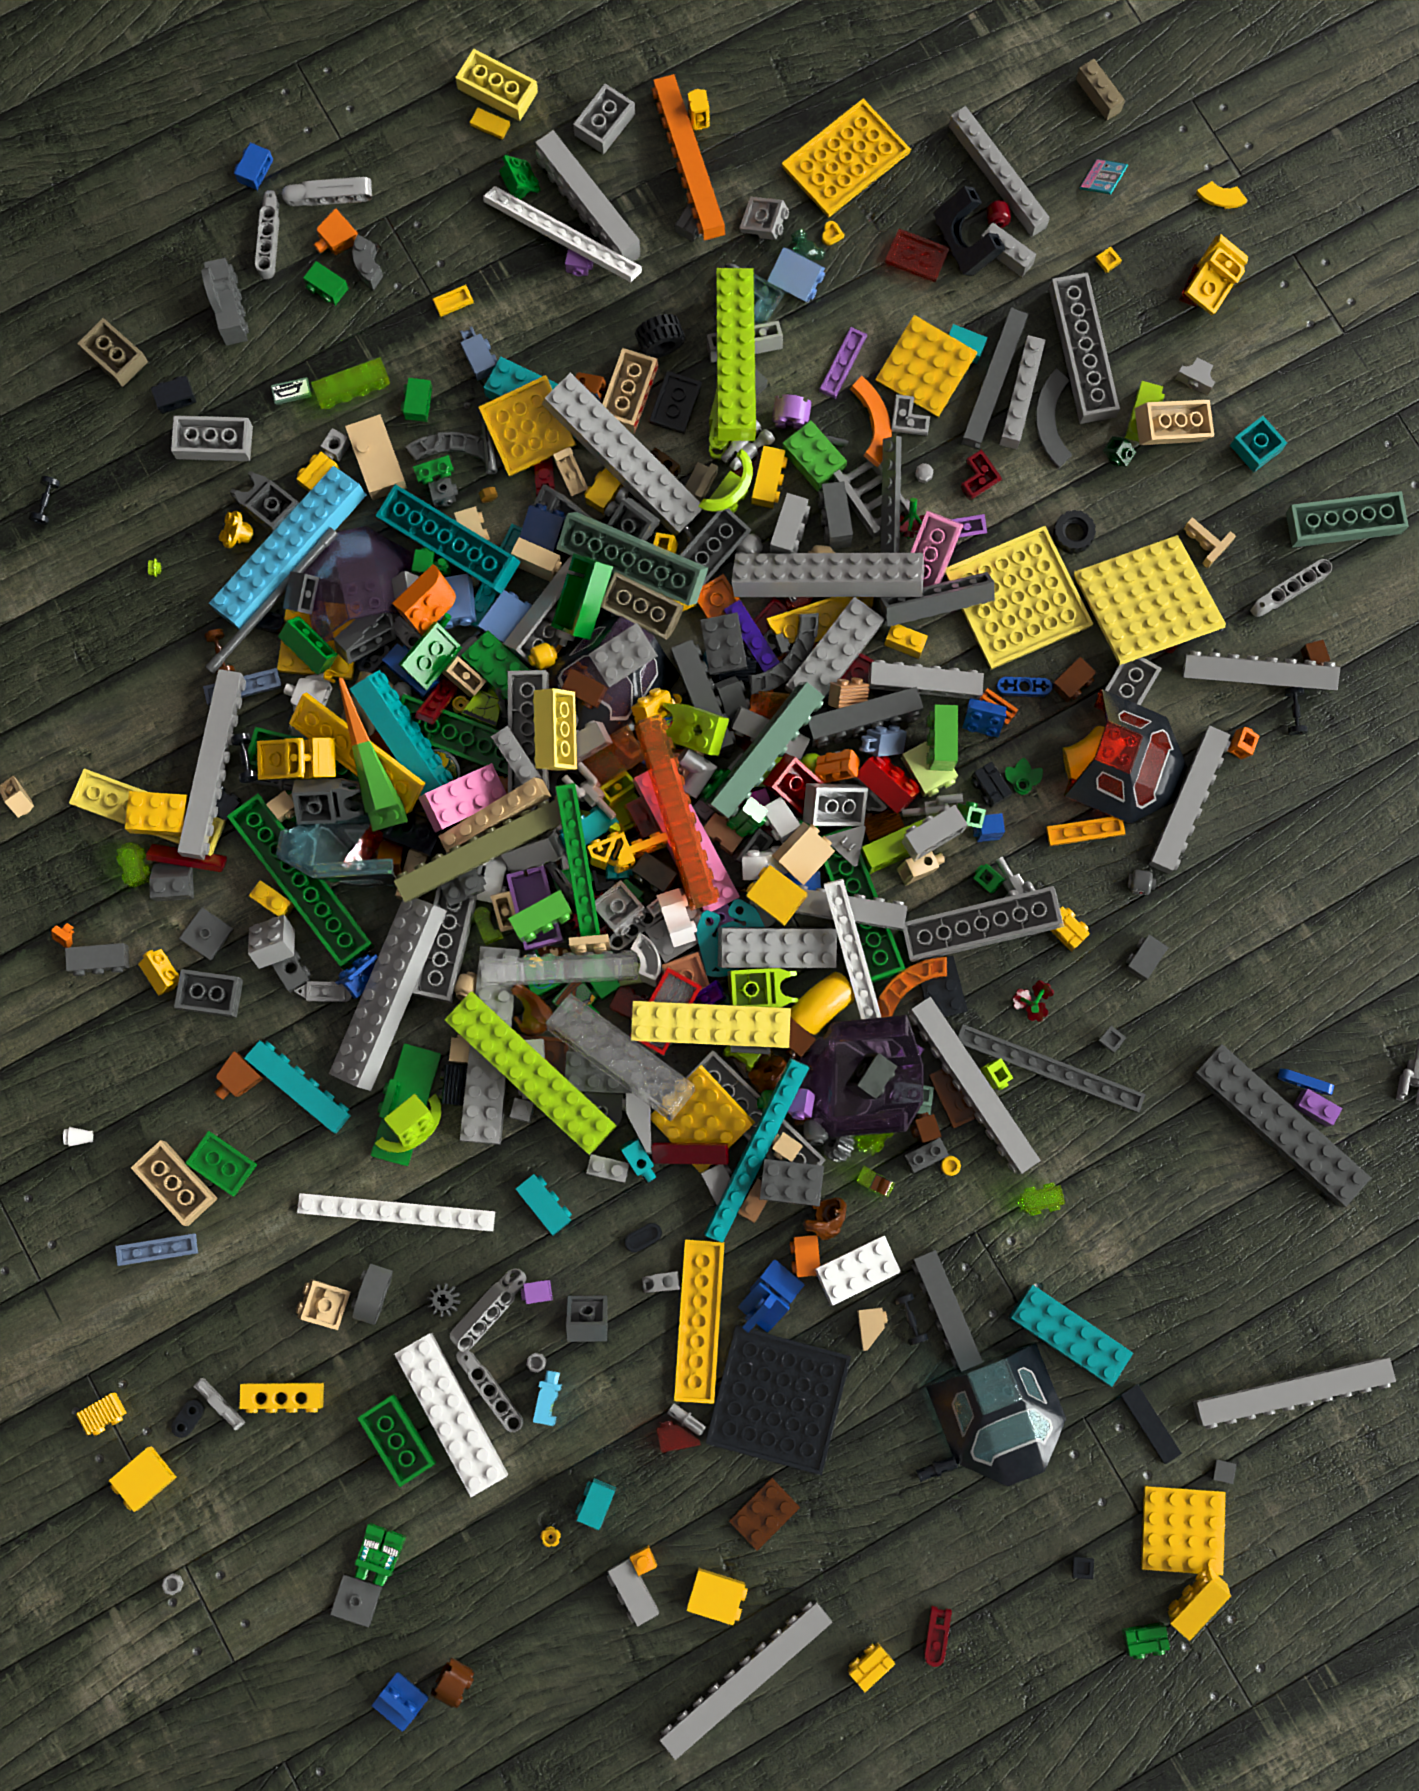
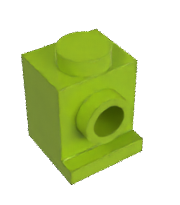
[980,1058,1013,1091]

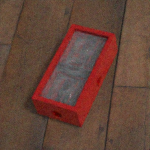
[629,966,702,1055]

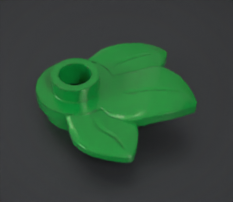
[1005,758,1043,795]

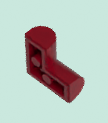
[961,449,1002,500]

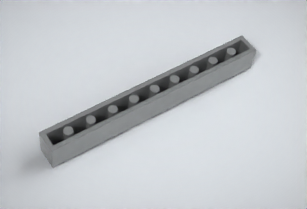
[177,669,246,860]
[908,997,1041,1175]
[1193,1357,1396,1429]
[660,1600,832,1760]

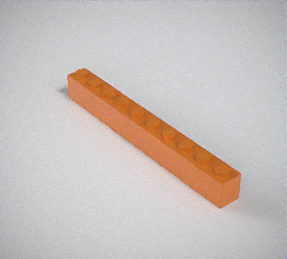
[651,74,725,241]

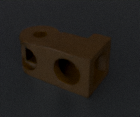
[650,448,681,478]

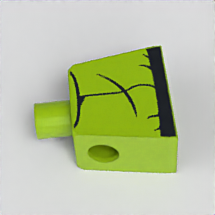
[462,688,501,730]

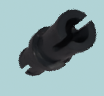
[916,1456,958,1482]

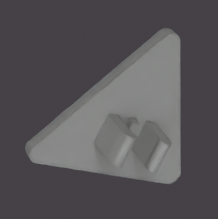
[826,825,866,867]

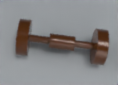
[205,629,235,675]

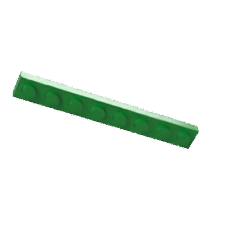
[555,783,600,937]

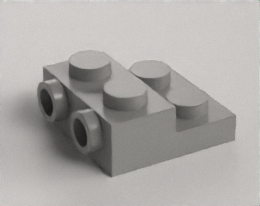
[739,197,789,240]
[595,880,647,936]

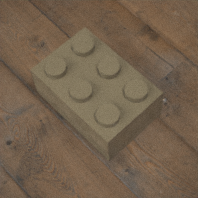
[77,318,148,387]

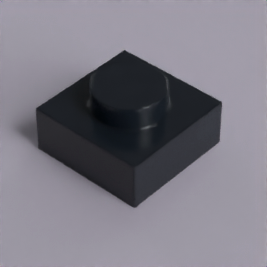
[1072,1556,1094,1580]

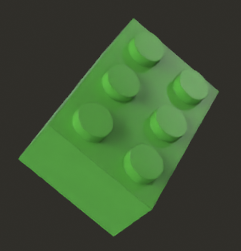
[782,421,847,492]
[926,705,958,771]
[508,890,573,943]

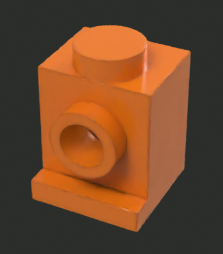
[1227,727,1259,759]

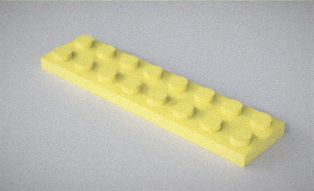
[69,769,226,856]
[631,1001,791,1048]

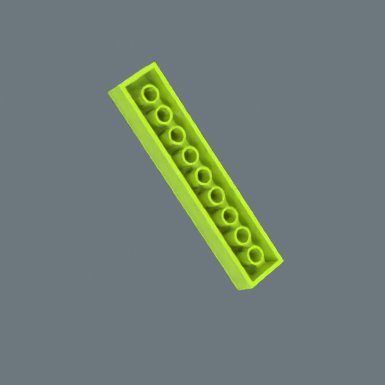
[716,268,756,441]
[445,991,616,1155]

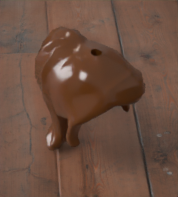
[511,982,554,1036]
[803,1197,847,1240]

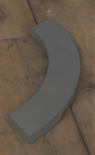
[1036,368,1072,469]
[405,432,504,469]
[748,613,819,695]

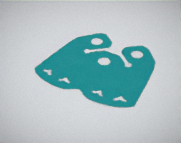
[696,899,765,977]

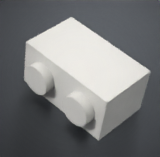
[764,797,800,844]

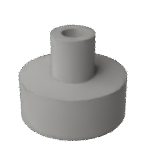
[555,629,575,647]

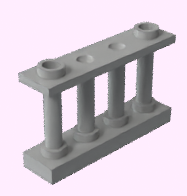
[832,458,910,539]

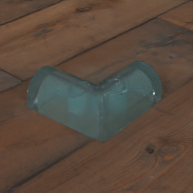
[754,274,785,324]

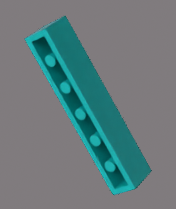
[244,1040,351,1134]

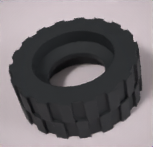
[1053,510,1096,554]

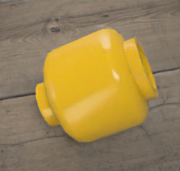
[528,642,558,670]

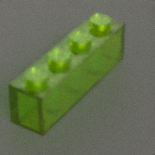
[311,357,390,409]

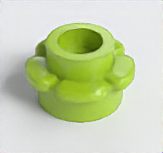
[148,559,161,577]

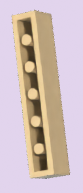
[439,777,552,853]

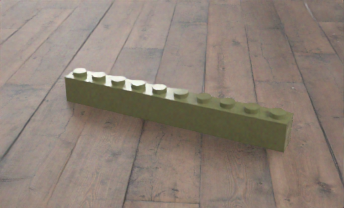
[394,795,562,903]

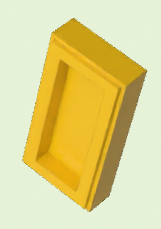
[470,108,510,140]
[432,285,474,317]

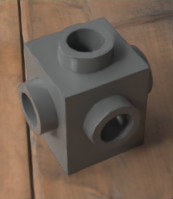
[428,478,458,507]

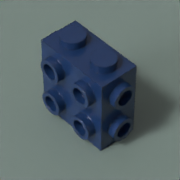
[520,503,566,553]

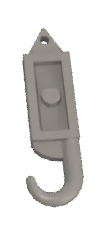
[294,981,352,1002]

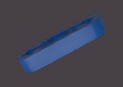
[996,677,1052,697]
[1277,1068,1334,1096]

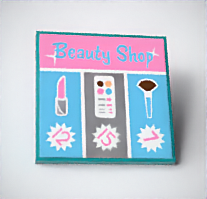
[1080,159,1128,195]

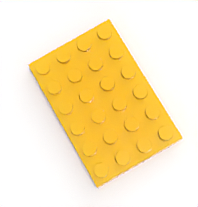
[781,99,911,218]

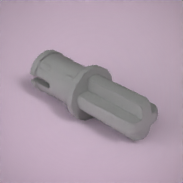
[667,1403,705,1436]

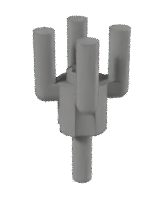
[561,762,616,820]
[902,793,963,818]
[996,857,1035,898]
[1396,1040,1419,1105]

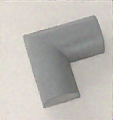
[891,394,930,436]
[675,747,717,799]

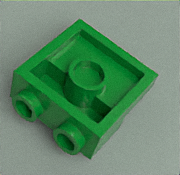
[413,455,454,485]

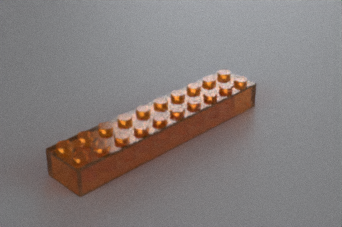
[634,714,720,911]

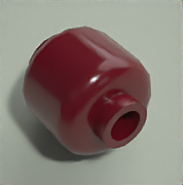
[987,200,1011,228]

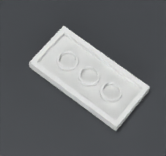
[814,1236,901,1306]

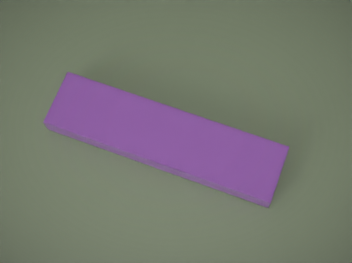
[819,327,867,399]

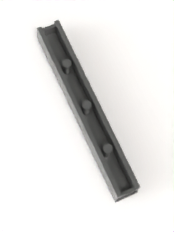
[961,307,1028,450]

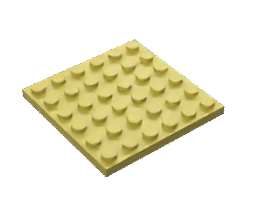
[945,526,1093,670]
[1074,535,1226,665]

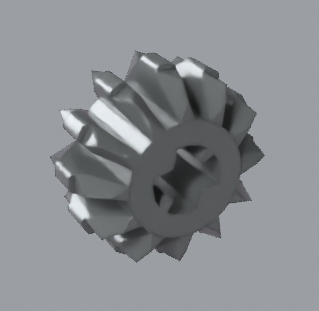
[822,1134,855,1163]
[427,1283,461,1317]

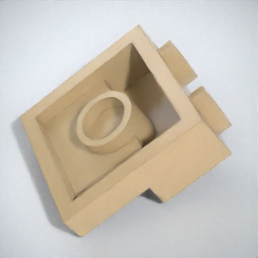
[296,1279,351,1330]

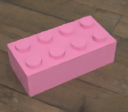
[911,511,964,587]
[418,763,506,832]

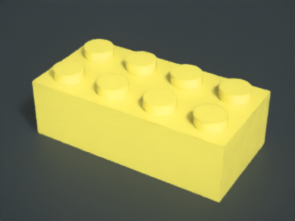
[456,49,538,121]
[533,688,577,771]

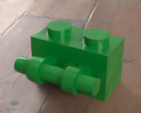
[411,548,452,577]

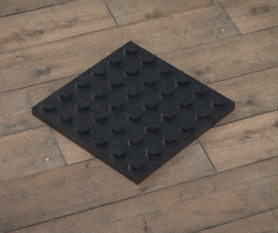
[705,1325,851,1475]

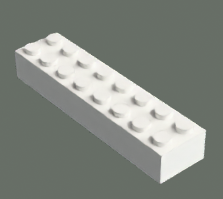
[394,1333,508,1497]

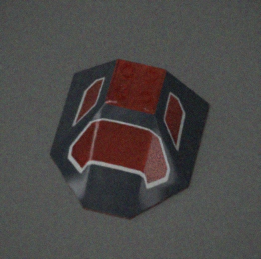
[1064,689,1187,824]

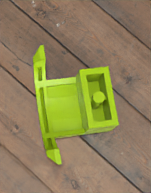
[698,448,753,513]
[600,771,650,833]
[375,1094,441,1153]

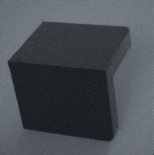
[592,869,615,895]

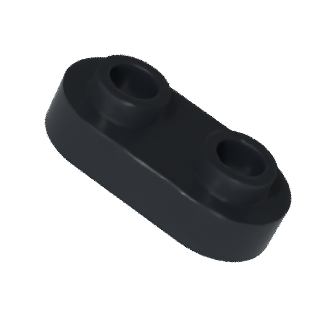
[357,645,390,674]
[171,1400,205,1438]

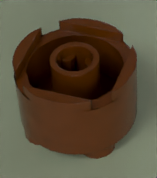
[749,1055,787,1095]
[430,1657,474,1708]

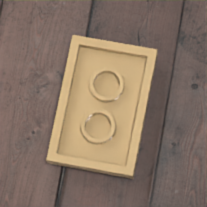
[569,934,611,957]

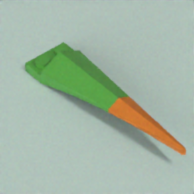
[338,678,408,831]

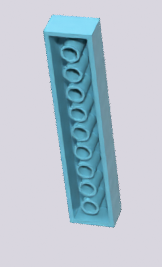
[209,465,366,630]

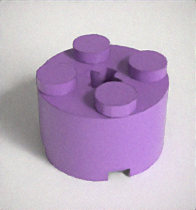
[772,394,812,430]

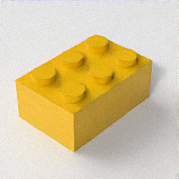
[125,791,189,837]
[1168,1567,1231,1641]

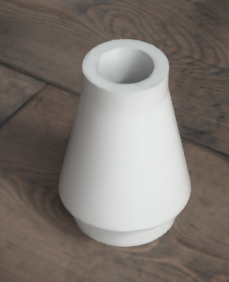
[63,1127,93,1147]

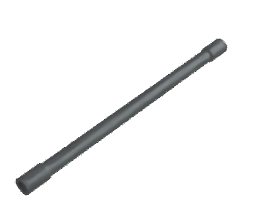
[205,527,339,674]

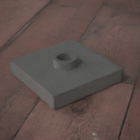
[179,908,234,961]
[330,1574,383,1627]

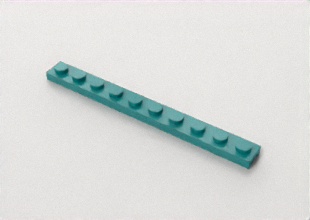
[704,1058,809,1243]

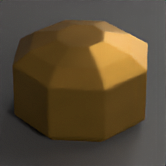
[479,487,498,503]

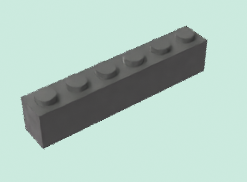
[880,572,995,627]
[911,1250,983,1372]

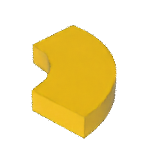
[1196,181,1247,209]

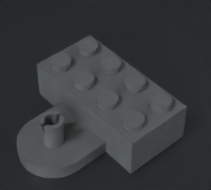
[201,258,249,346]
[565,1051,645,1130]

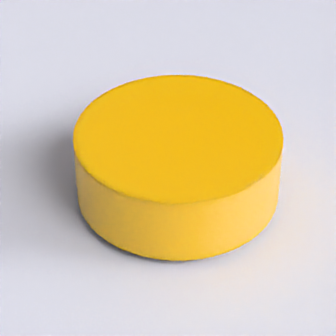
[941,1156,961,1176]

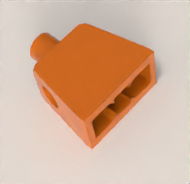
[313,209,358,255]

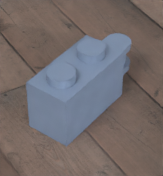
[460,326,498,381]
[859,725,907,757]

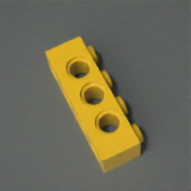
[240,1383,324,1413]

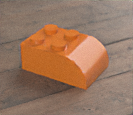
[392,564,456,636]

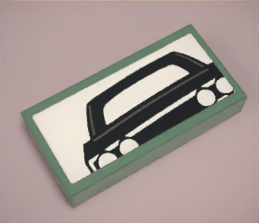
[271,377,312,405]

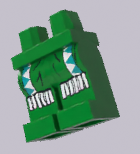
[355,1523,407,1586]

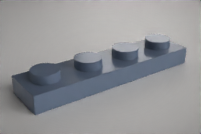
[203,668,282,706]
[116,1234,198,1266]

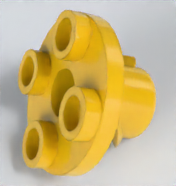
[219,511,253,548]

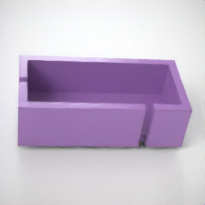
[506,865,563,952]

